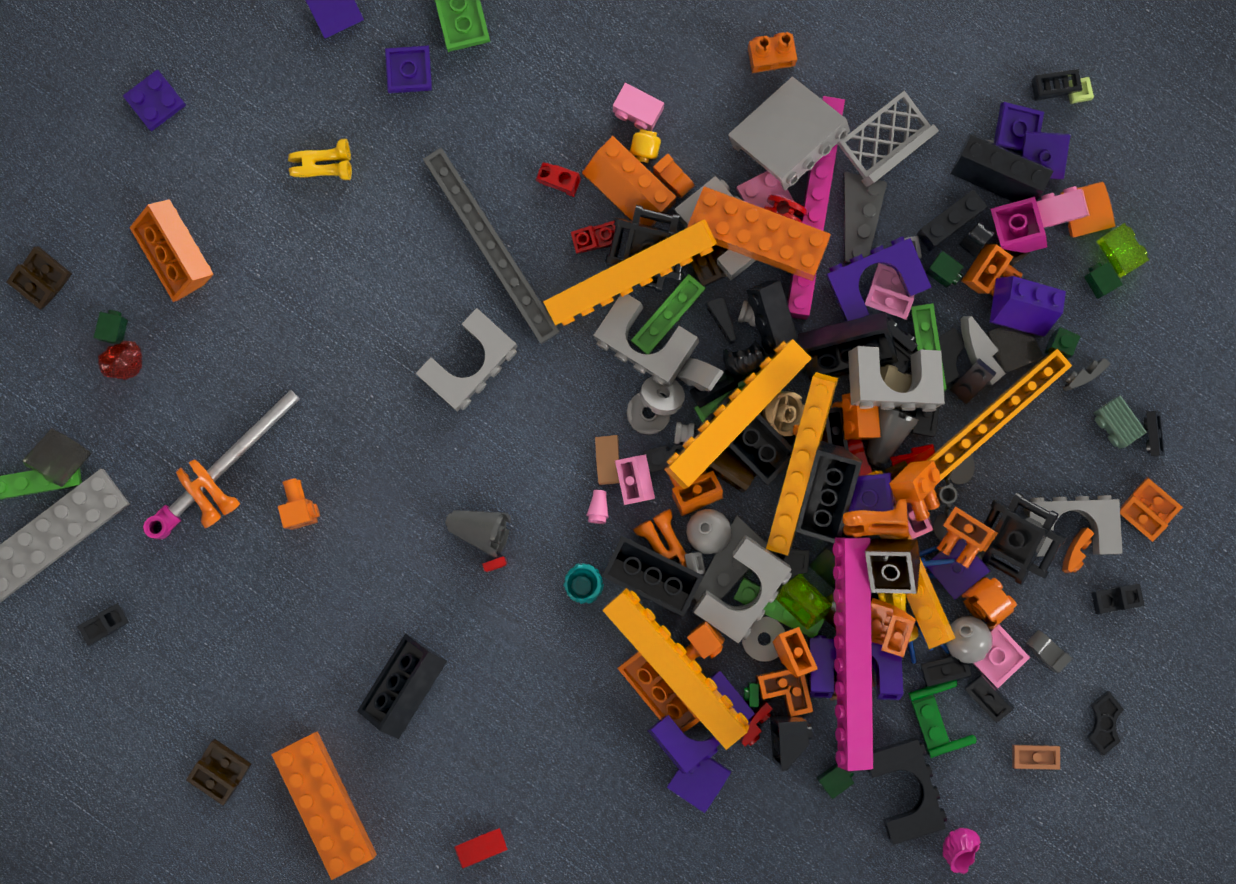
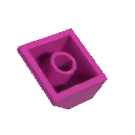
[991,197,1047,253]

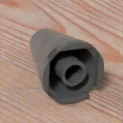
[866,406,919,466]
[445,510,511,557]

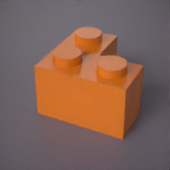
[756,668,813,717]

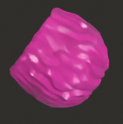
[942,828,981,874]

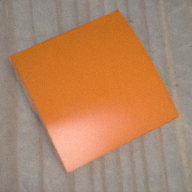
[1060,182,1115,238]
[1120,477,1183,542]
[871,598,916,657]

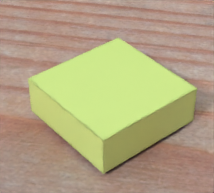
[1068,77,1094,104]

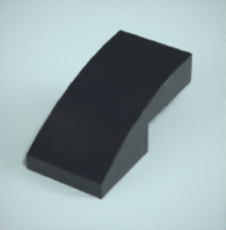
[1091,584,1145,614]
[77,603,129,646]

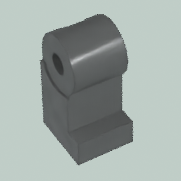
[1026,630,1073,673]

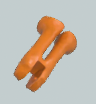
[176,459,240,528]
[842,499,909,539]
[633,509,687,567]

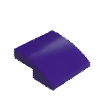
[306,0,364,38]
[667,757,731,813]

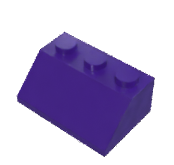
[990,276,1066,337]

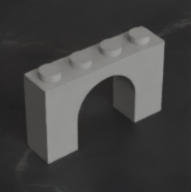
[674,176,756,281]
[593,294,699,386]
[416,308,517,412]
[848,346,945,412]
[1024,495,1122,557]
[693,535,792,643]

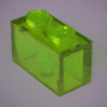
[1096,223,1149,278]
[775,574,832,630]

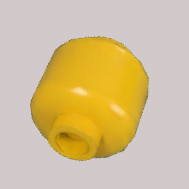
[630,129,661,163]

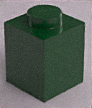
[925,251,964,288]
[1084,262,1123,299]
[93,310,128,346]
[1044,327,1081,359]
[817,763,854,799]

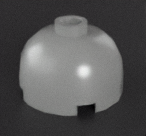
[686,509,731,554]
[946,616,992,663]

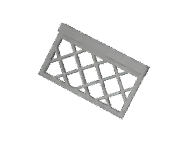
[837,90,939,187]

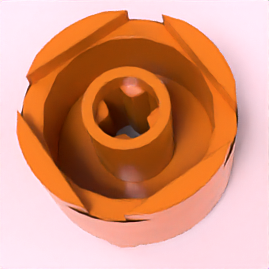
[962,577,1017,630]

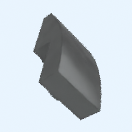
[1063,358,1111,391]

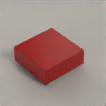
[482,556,507,572]

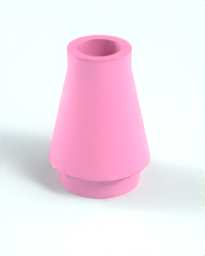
[586,490,609,524]

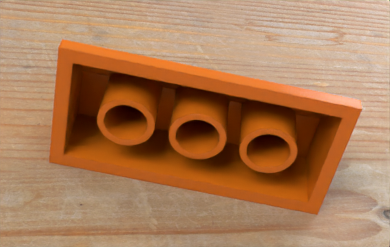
[582,136,676,226]
[129,199,214,302]
[617,651,700,733]

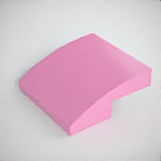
[865,263,914,320]

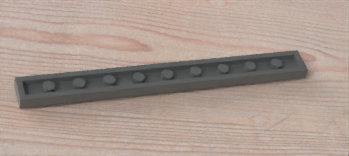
[423,147,560,345]

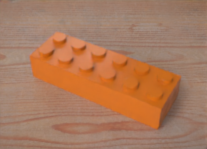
[687,186,831,281]
[271,731,377,880]

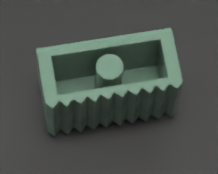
[1094,395,1147,449]

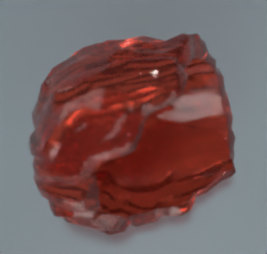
[98,341,143,380]

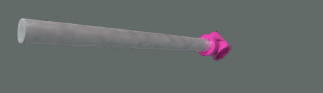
[143,390,300,540]

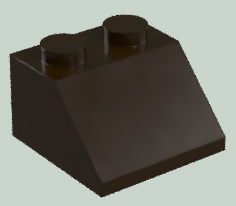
[707,447,756,493]
[865,539,920,594]

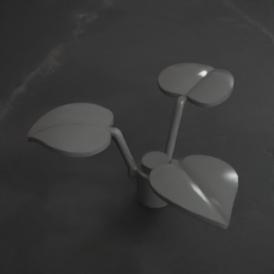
[933,453,975,541]

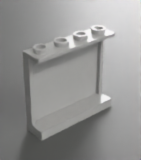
[728,76,850,190]

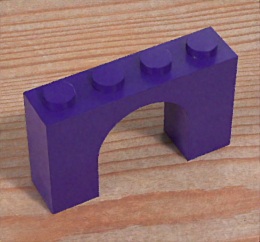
[826,236,931,322]
[807,635,903,700]
[647,671,755,774]

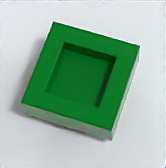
[744,683,759,707]

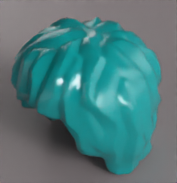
[563,563,604,604]

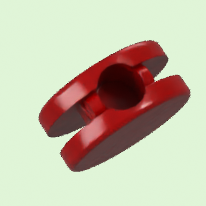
[764,195,807,223]

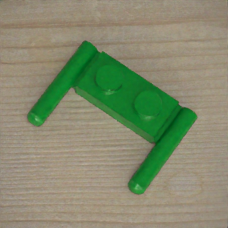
[908,681,977,758]

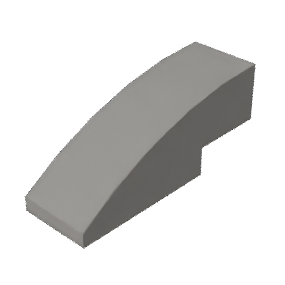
[960,316,1006,385]
[677,358,724,391]

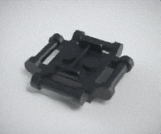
[605,205,684,292]
[982,492,1067,585]

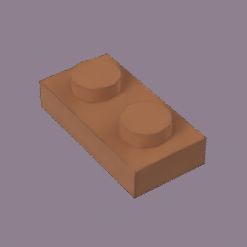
[1012,745,1060,770]

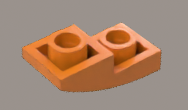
[1062,527,1095,573]

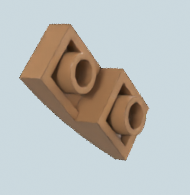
[595,435,620,485]

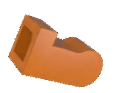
[653,153,695,198]

